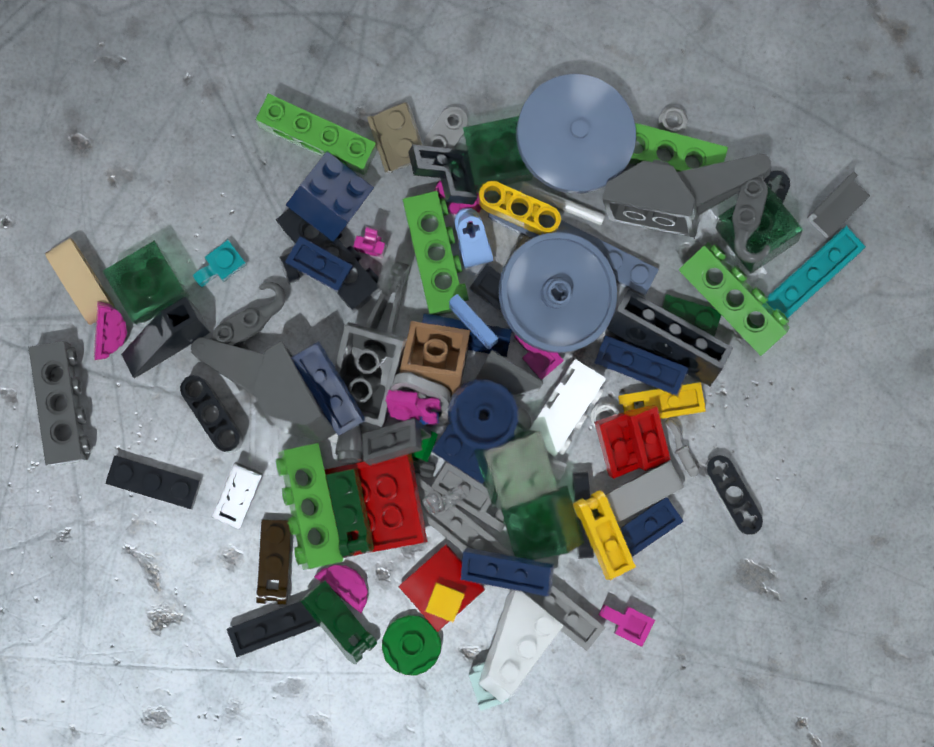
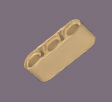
[45,238,115,325]

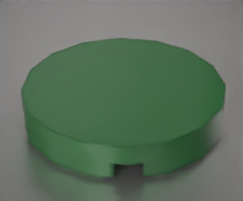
[382,615,441,676]

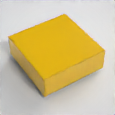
[425,583,465,622]

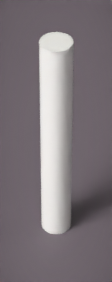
[520,182,605,226]

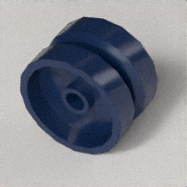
[448,379,518,449]

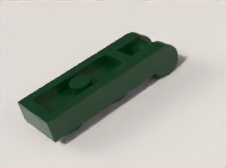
[326,468,374,558]
[300,580,377,665]

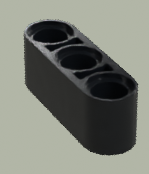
[180,375,243,453]

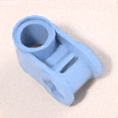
[454,208,493,268]

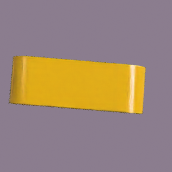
[479,181,561,235]

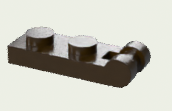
[256,519,292,605]

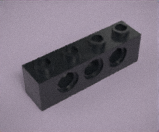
[276,208,381,313]
[606,289,733,387]

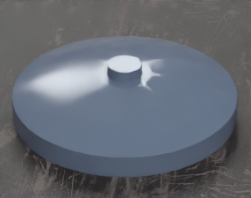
[516,74,636,194]
[499,232,617,353]

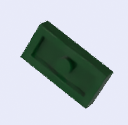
[661,294,721,337]

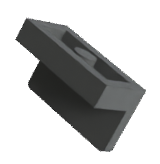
[807,172,870,239]
[362,418,432,465]

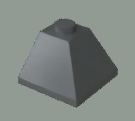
[475,351,544,398]

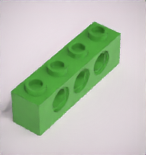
[255,93,377,176]
[628,123,728,172]
[403,191,469,315]
[679,242,790,356]
[276,443,344,570]

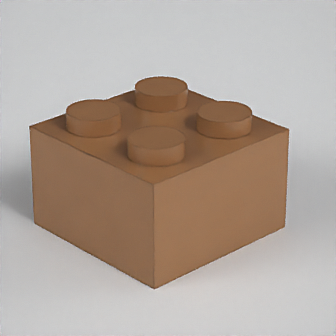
[400,321,470,398]

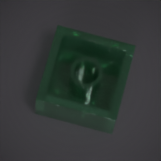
[463,116,533,192]
[715,184,803,274]
[102,241,190,326]
[474,430,559,510]
[500,486,584,560]

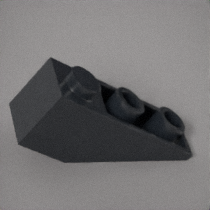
[121,296,211,379]

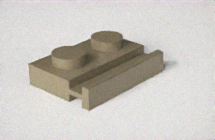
[367,102,422,174]

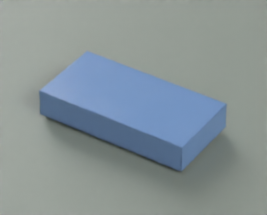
[449,294,498,349]

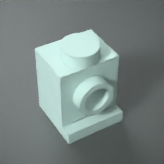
[469,662,509,711]

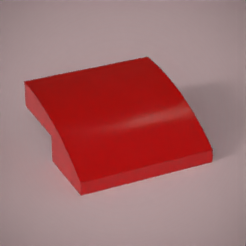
[594,405,671,479]
[398,544,486,632]

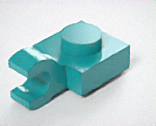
[192,240,247,288]

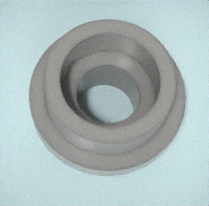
[658,107,688,134]

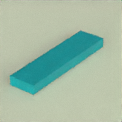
[766,226,866,318]

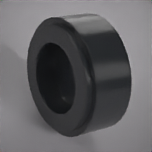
[279,253,300,285]

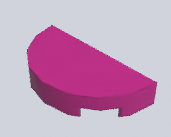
[94,301,127,360]
[314,565,368,613]

